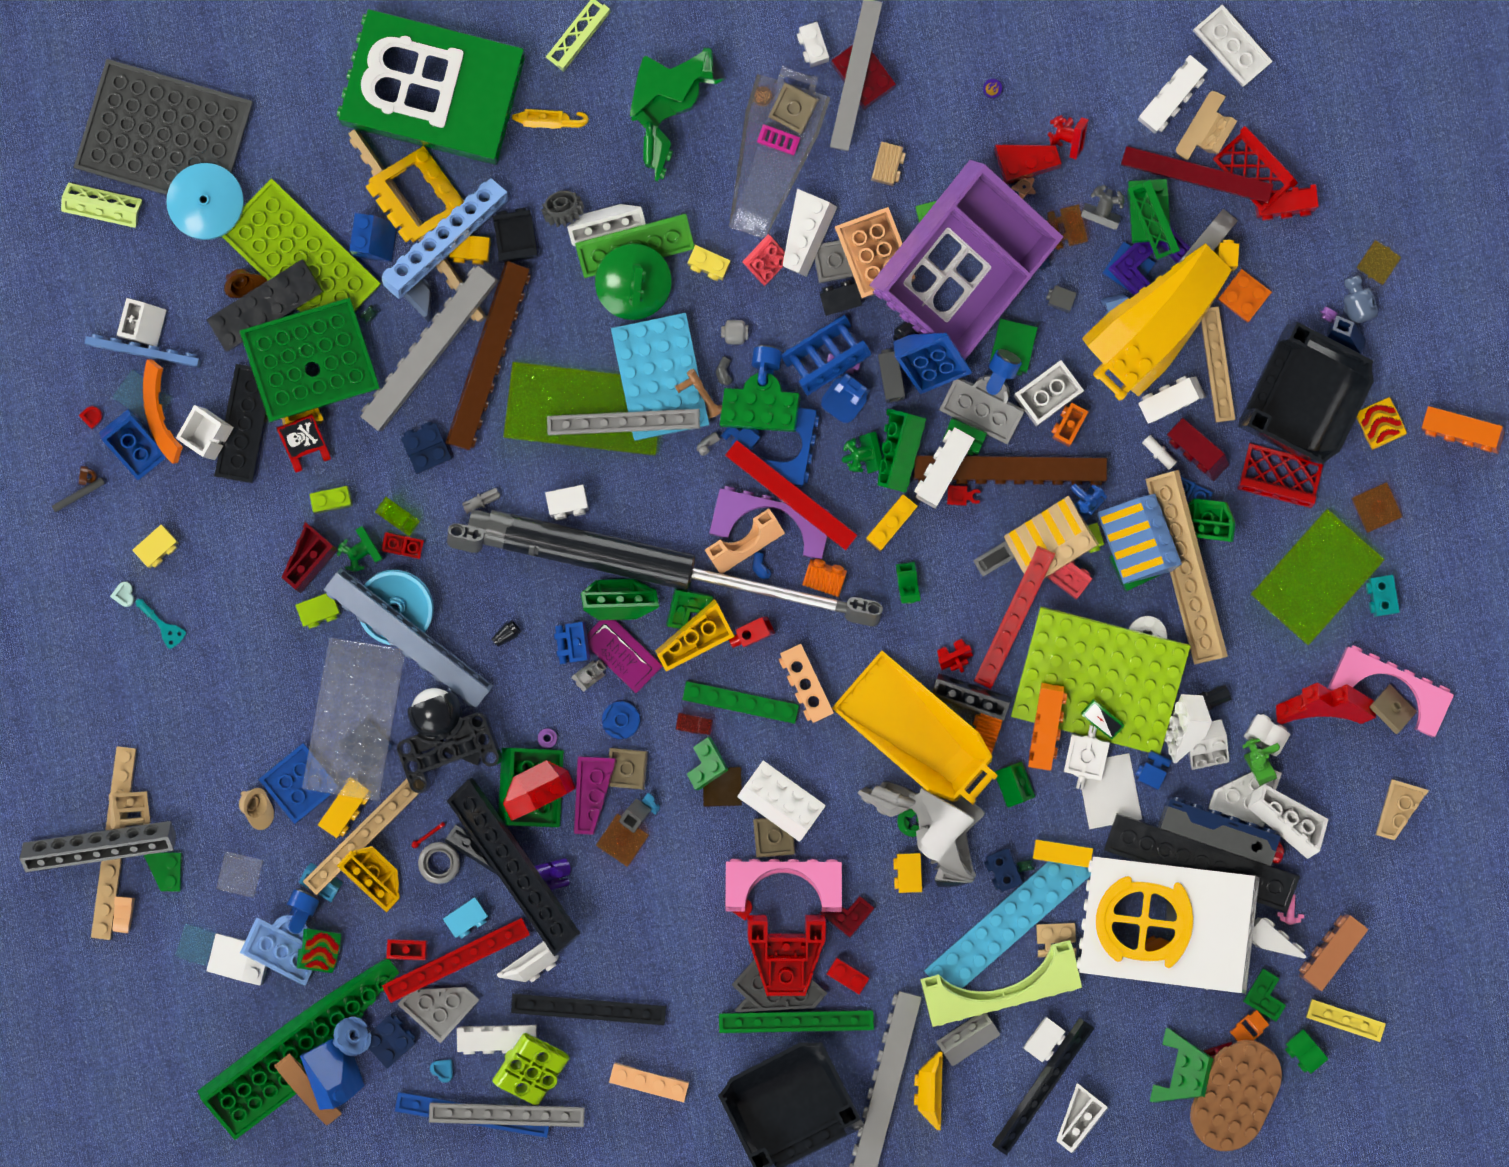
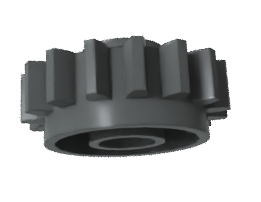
[541,191,584,227]

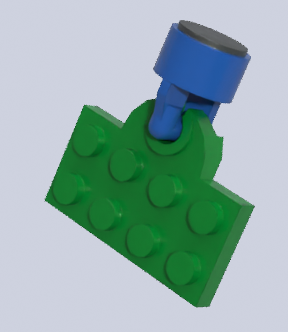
[719,345,801,432]

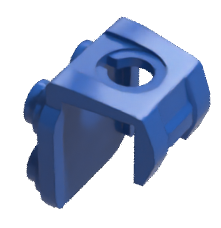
[821,372,870,423]

